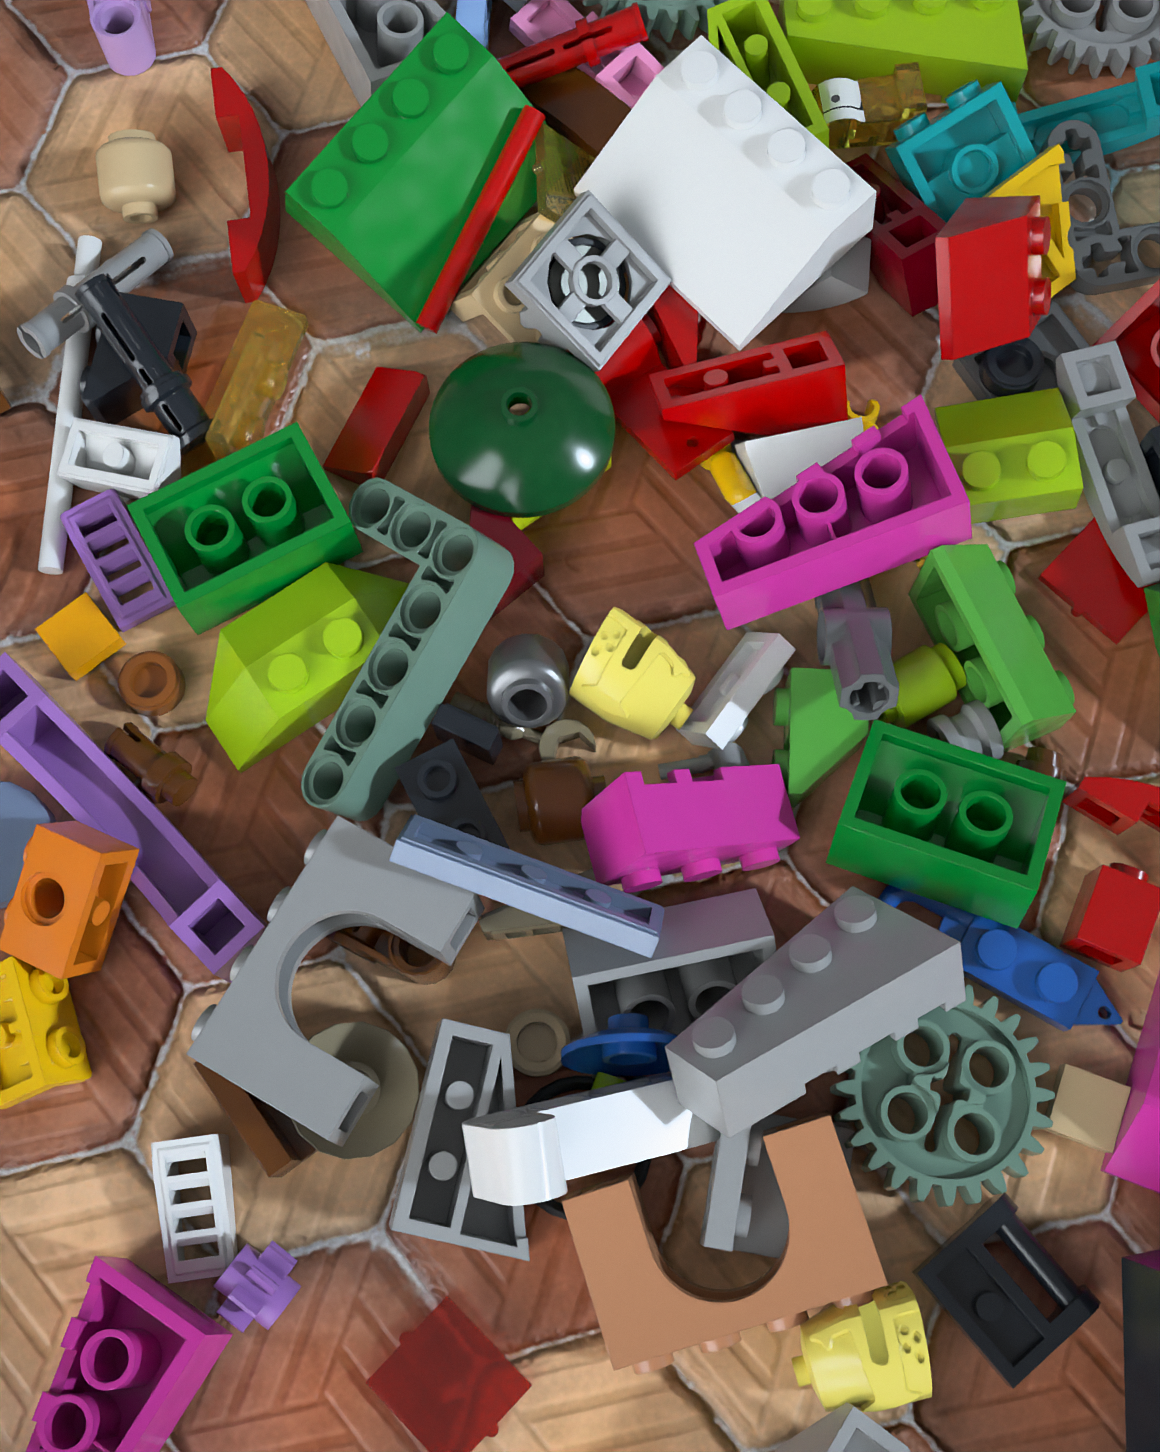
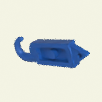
[877,885,1123,1032]

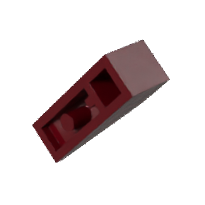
[845,153,946,317]

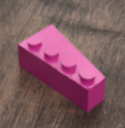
[694,394,972,630]
[26,1255,233,1452]

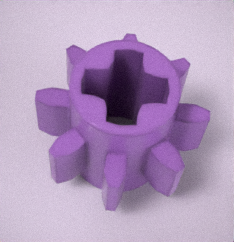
[213,1240,301,1333]

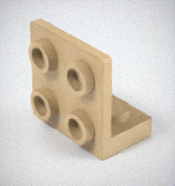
[450,209,573,351]

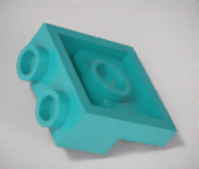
[885,79,1037,223]

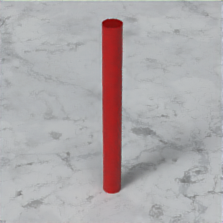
[416,105,546,334]

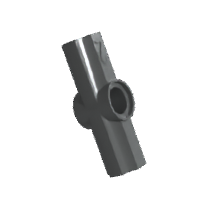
[814,577,899,720]

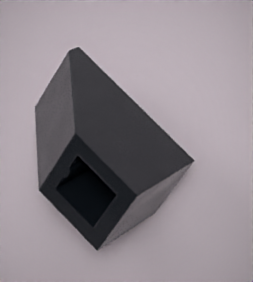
[80,292,197,425]

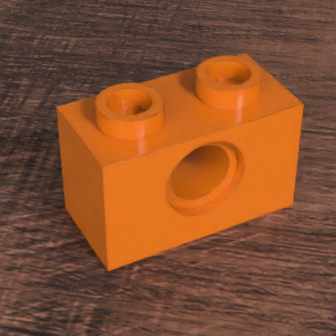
[0,821,140,979]

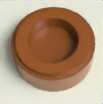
[118,651,186,717]

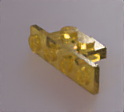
[181,300,309,478]

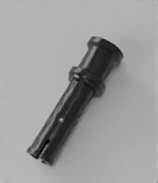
[75,273,223,456]

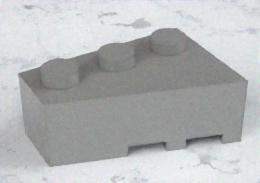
[388,1018,530,1261]

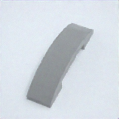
[1056,341,1160,588]

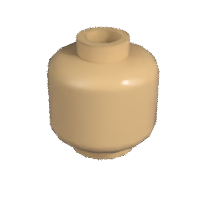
[95,129,176,224]

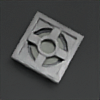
[504,190,672,372]

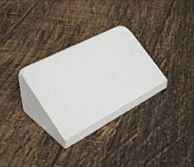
[56,417,181,500]

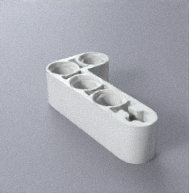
[462,1072,721,1206]

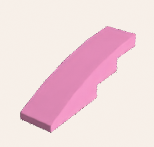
[509,0,664,109]

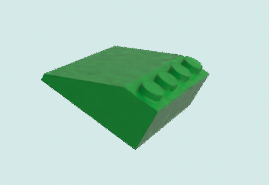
[285,12,574,333]

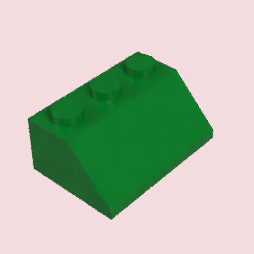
[127,422,363,635]
[826,720,1066,929]

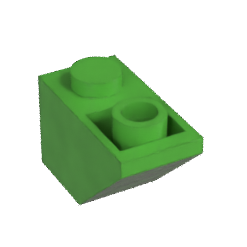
[772,667,869,808]

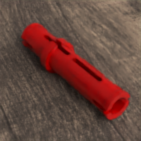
[496,2,649,89]

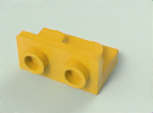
[0,956,92,1109]

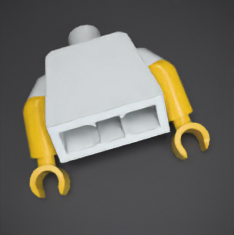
[700,399,880,513]

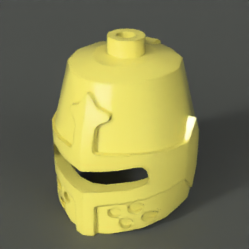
[569,607,696,740]
[791,1281,932,1412]

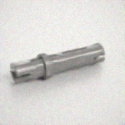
[17,228,174,359]

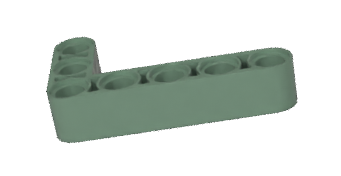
[301,477,514,822]

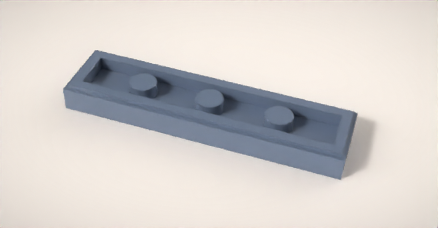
[389,814,665,958]

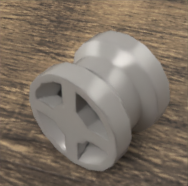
[926,700,1004,759]

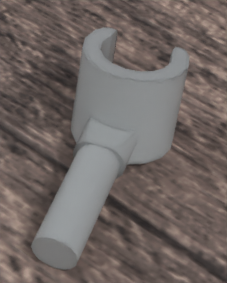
[658,742,750,780]

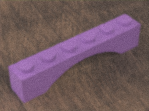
[0,652,268,983]

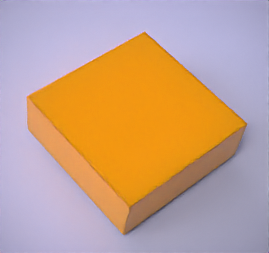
[35,592,127,681]

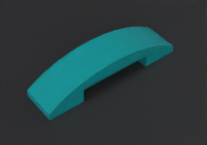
[1011,61,1160,164]

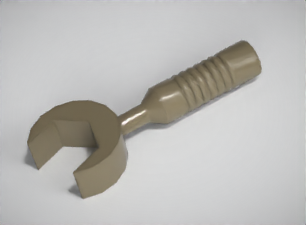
[450,692,596,761]

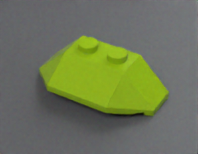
[205,562,410,773]

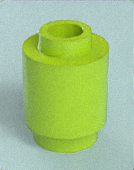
[878,643,966,729]

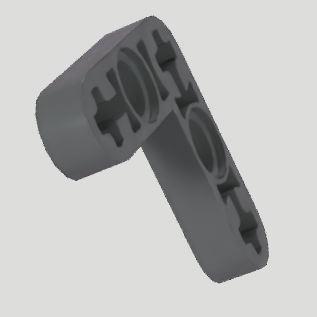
[1039,120,1160,295]

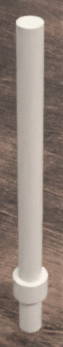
[38,235,102,575]

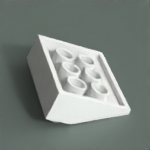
[574,35,876,351]

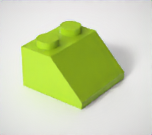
[934,387,1083,524]

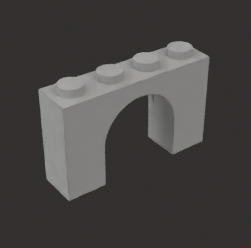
[186,816,485,1147]

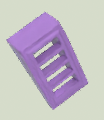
[60,489,176,632]

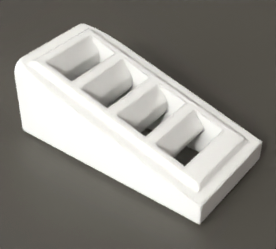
[151,1134,238,1284]

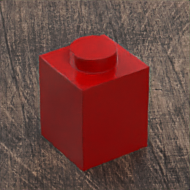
[1059,862,1160,972]

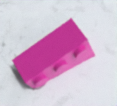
[581,764,800,893]

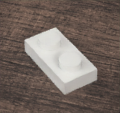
[676,632,796,750]

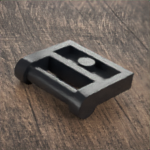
[912,1192,1101,1389]

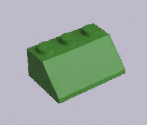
[908,544,1076,753]

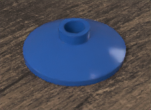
[561,1013,678,1076]

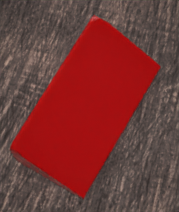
[323,366,430,485]

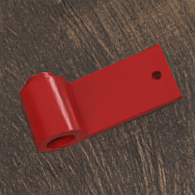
[566,314,735,481]

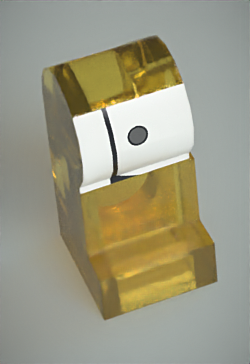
[811,62,927,149]

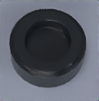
[979,338,1044,397]

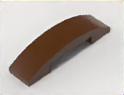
[520,67,632,161]

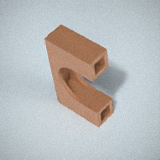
[561,1110,888,1375]

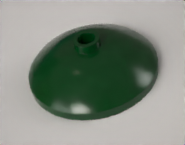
[429,342,615,518]

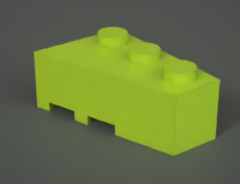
[707,0,829,148]

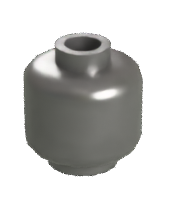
[487,633,569,728]

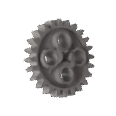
[1018,0,1160,79]

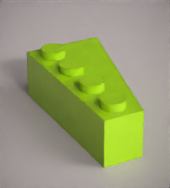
[777,0,1028,104]

